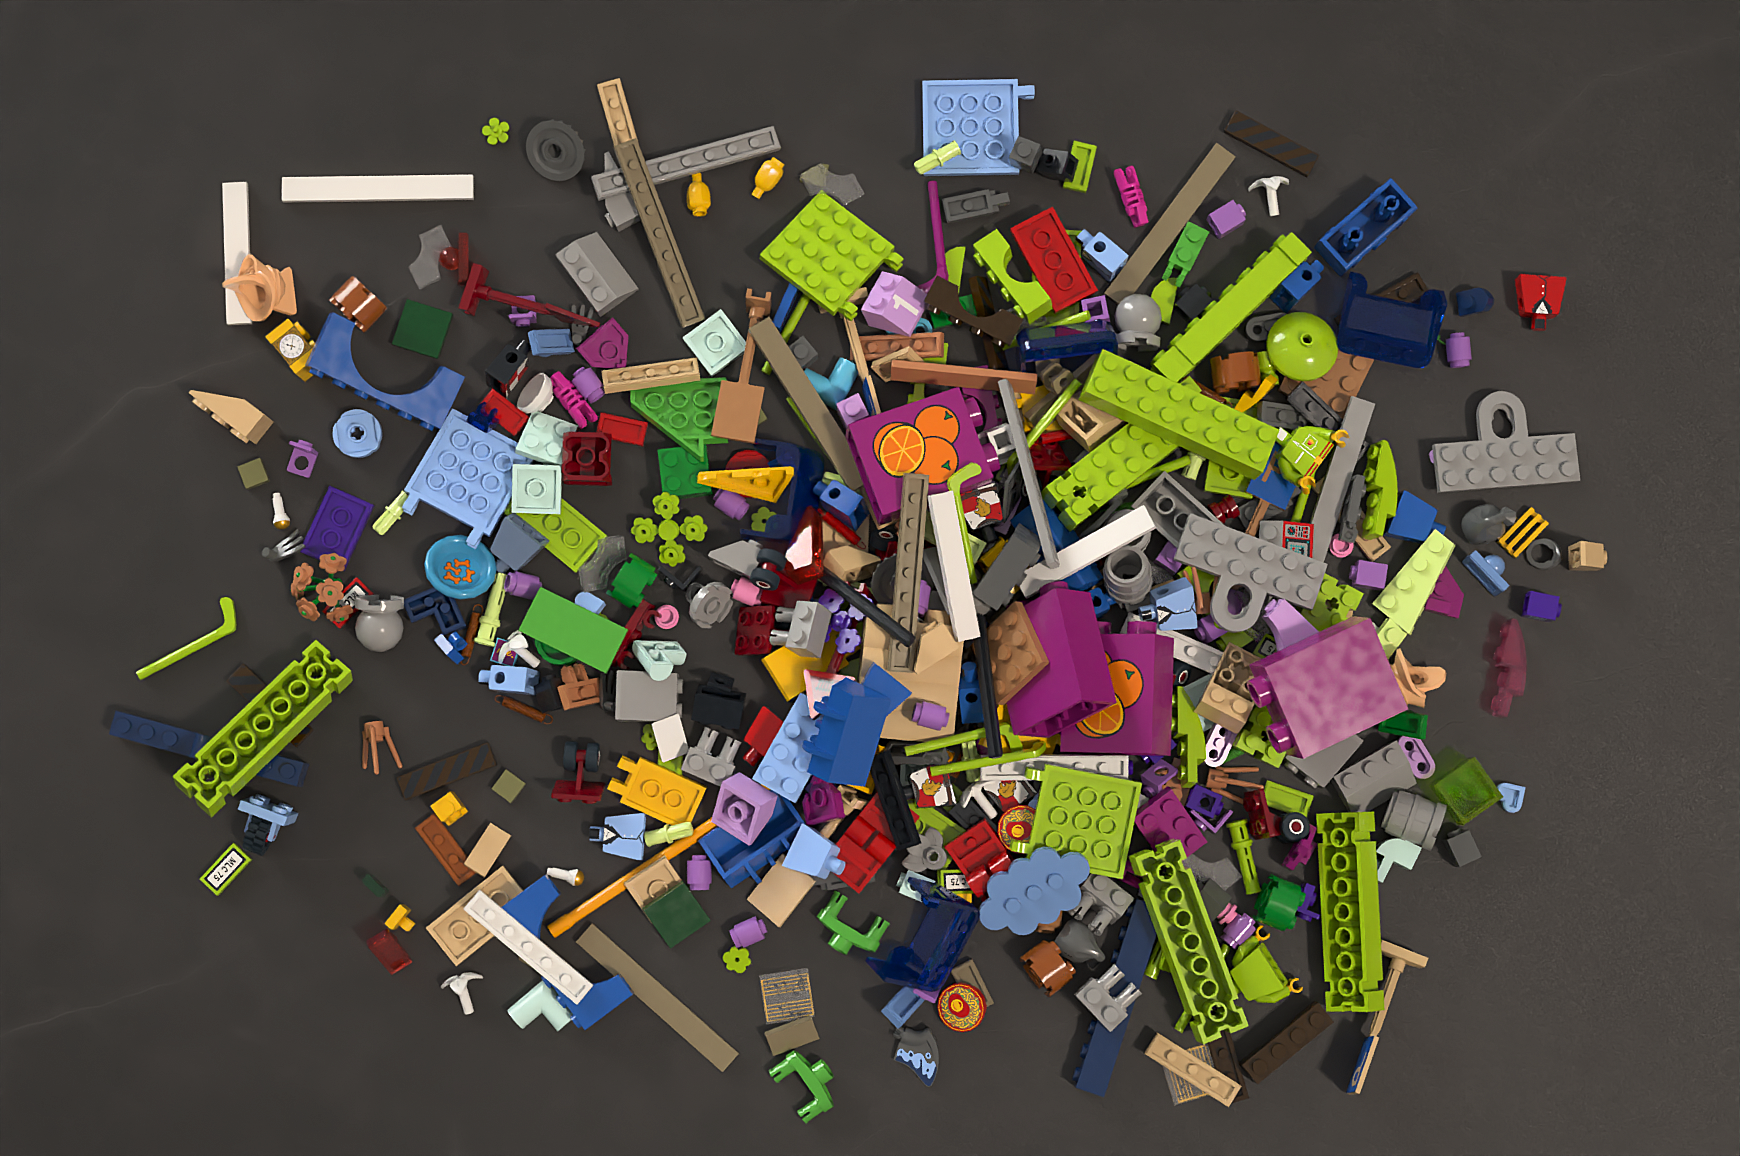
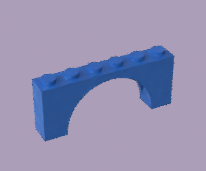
[305,312,465,431]
[502,874,634,1030]

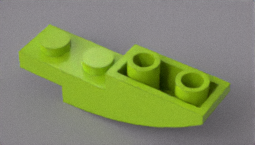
[1362,440,1398,540]
[1171,686,1207,788]

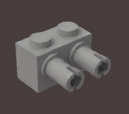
[770,601,832,658]
[681,727,742,787]
[1068,873,1134,936]
[1074,964,1142,1032]

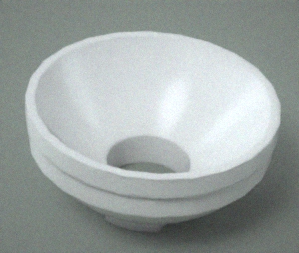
[517,373,554,413]

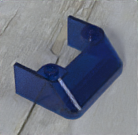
[1015,319,1118,373]
[740,438,825,546]
[865,877,980,992]

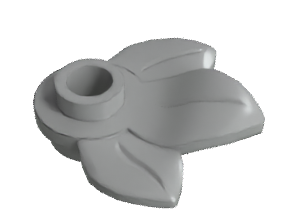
[902,827,947,873]

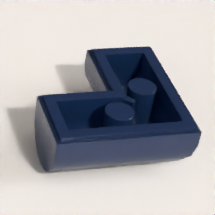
[404,587,466,636]

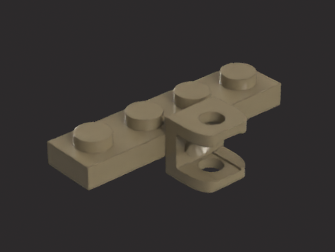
[1024,353,1097,429]

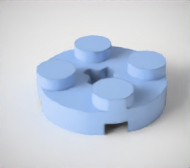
[333,409,382,458]

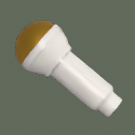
[272,493,290,529]
[547,867,584,886]

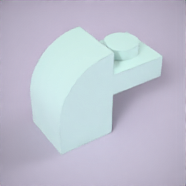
[1376,839,1422,883]

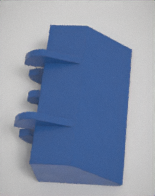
[802,677,891,787]
[698,790,806,888]

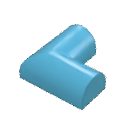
[804,358,858,411]

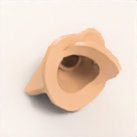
[222,254,297,321]
[1390,648,1446,708]

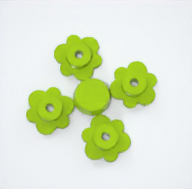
[631,492,708,567]

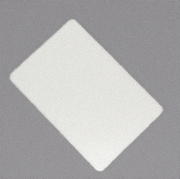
[652,714,689,762]

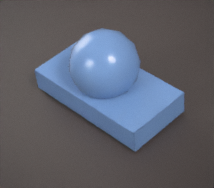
[528,329,575,357]
[1462,550,1510,596]
[881,981,925,1028]

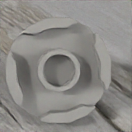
[686,582,733,628]

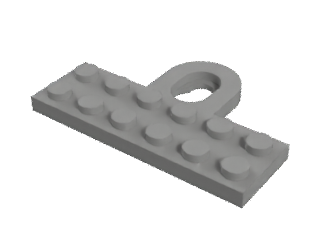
[1432,391,1580,493]
[1173,513,1328,633]

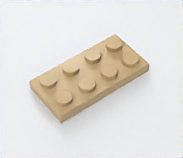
[426,866,524,966]

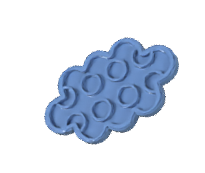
[979,847,1090,935]

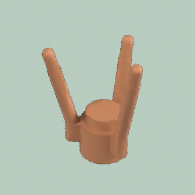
[1183,567,1219,614]
[362,721,403,775]
[1206,766,1264,804]

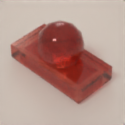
[439,233,468,285]
[366,928,412,975]

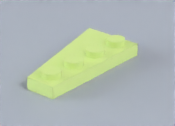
[1372,529,1455,635]

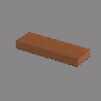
[415,813,476,886]

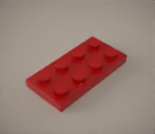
[1010,207,1098,314]

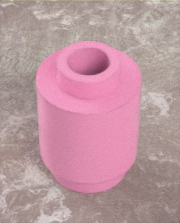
[731,576,763,607]

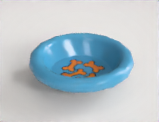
[424,535,497,599]

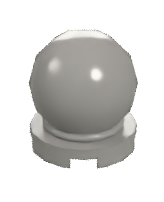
[1113,294,1162,352]
[355,595,404,652]

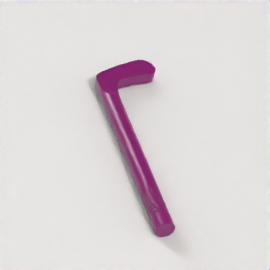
[917,181,949,294]

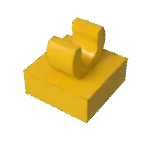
[385,904,416,931]

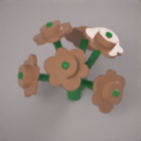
[291,553,353,622]

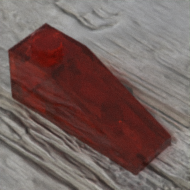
[784,506,824,585]

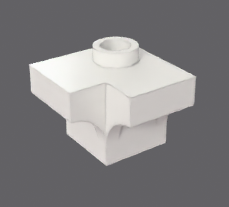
[977,423,1016,465]

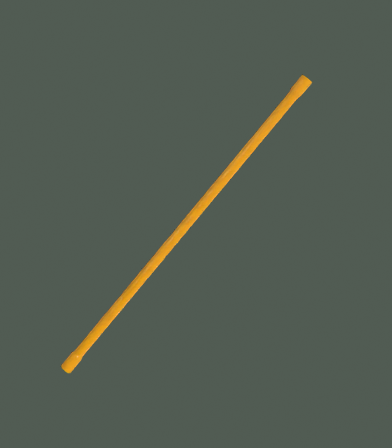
[547,784,771,938]

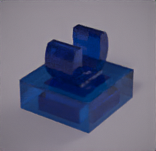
[466,402,499,433]

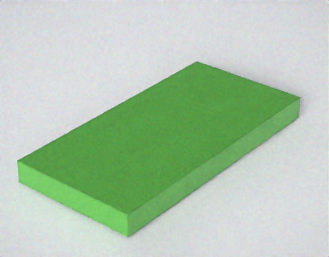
[518,587,628,674]

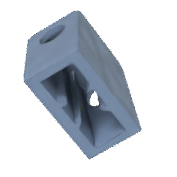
[490,513,550,574]

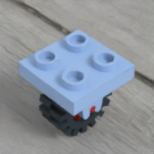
[238,794,298,856]

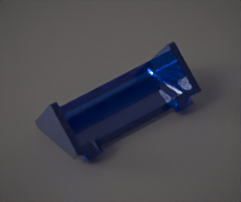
[1336,271,1448,368]

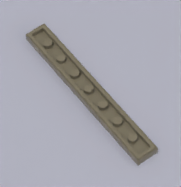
[613,138,705,328]
[1104,143,1236,305]
[748,317,864,491]
[887,473,929,673]
[576,923,739,1072]

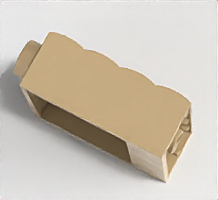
[857,604,964,742]

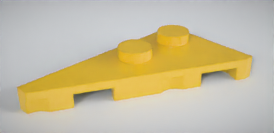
[697,466,794,503]

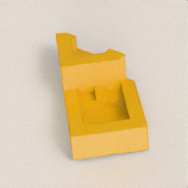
[1234,374,1278,412]

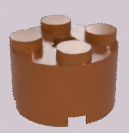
[329,276,387,333]
[1210,352,1262,394]
[1019,940,1076,997]

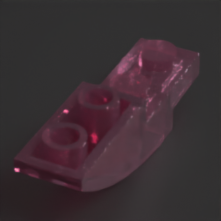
[1491,618,1527,718]

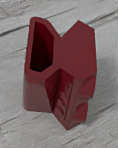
[561,432,612,486]

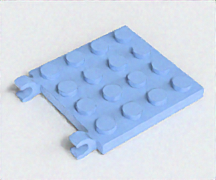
[922,79,1035,176]
[402,408,534,549]

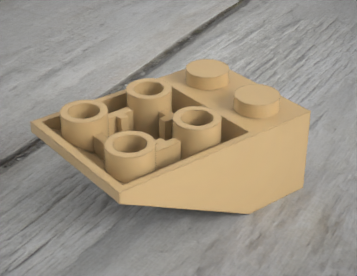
[189,390,274,444]
[1056,391,1126,453]
[1194,642,1261,734]

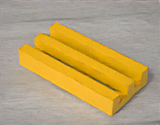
[1497,507,1549,558]

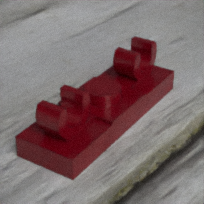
[611,599,662,670]

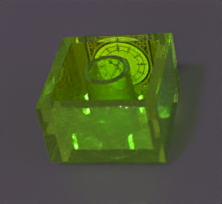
[1429,757,1503,825]

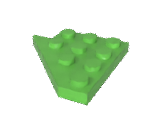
[630,377,728,462]

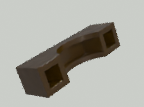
[924,275,1024,348]
[1239,1001,1334,1084]

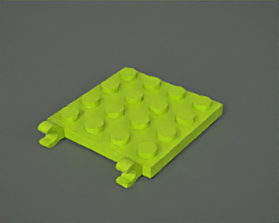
[759,190,904,321]
[1009,763,1142,879]

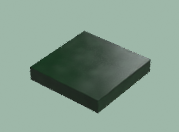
[392,299,453,360]
[642,880,711,949]

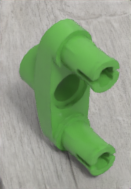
[817,891,890,955]
[769,1050,834,1123]

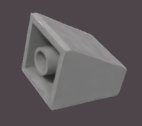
[615,670,683,723]
[1283,734,1363,789]

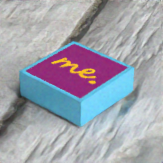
[490,637,518,667]

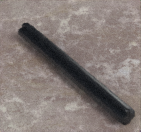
[814,565,916,647]
[973,614,1003,759]

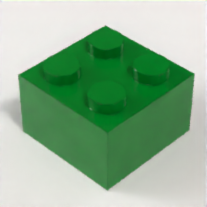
[658,444,713,499]

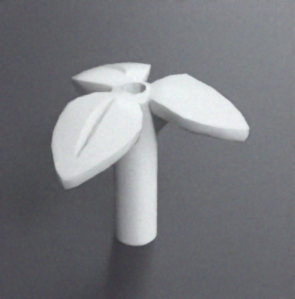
[1248,176,1289,216]
[498,630,540,668]
[960,780,998,819]
[441,972,483,1014]

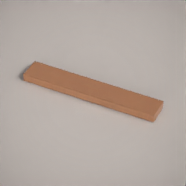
[890,360,1037,394]

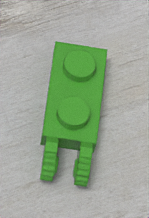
[1162,221,1209,288]

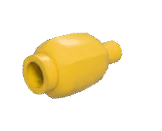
[752,157,784,199]
[687,173,711,217]

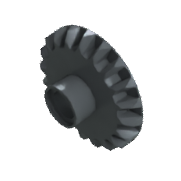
[526,119,586,181]
[871,553,934,605]

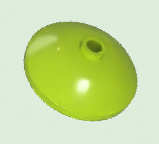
[1266,312,1338,381]

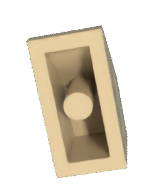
[1568,541,1607,571]
[822,546,881,584]
[913,621,959,675]

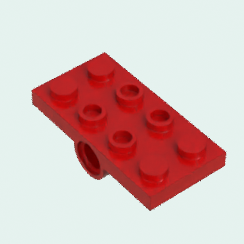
[832,793,920,893]
[944,818,1014,902]

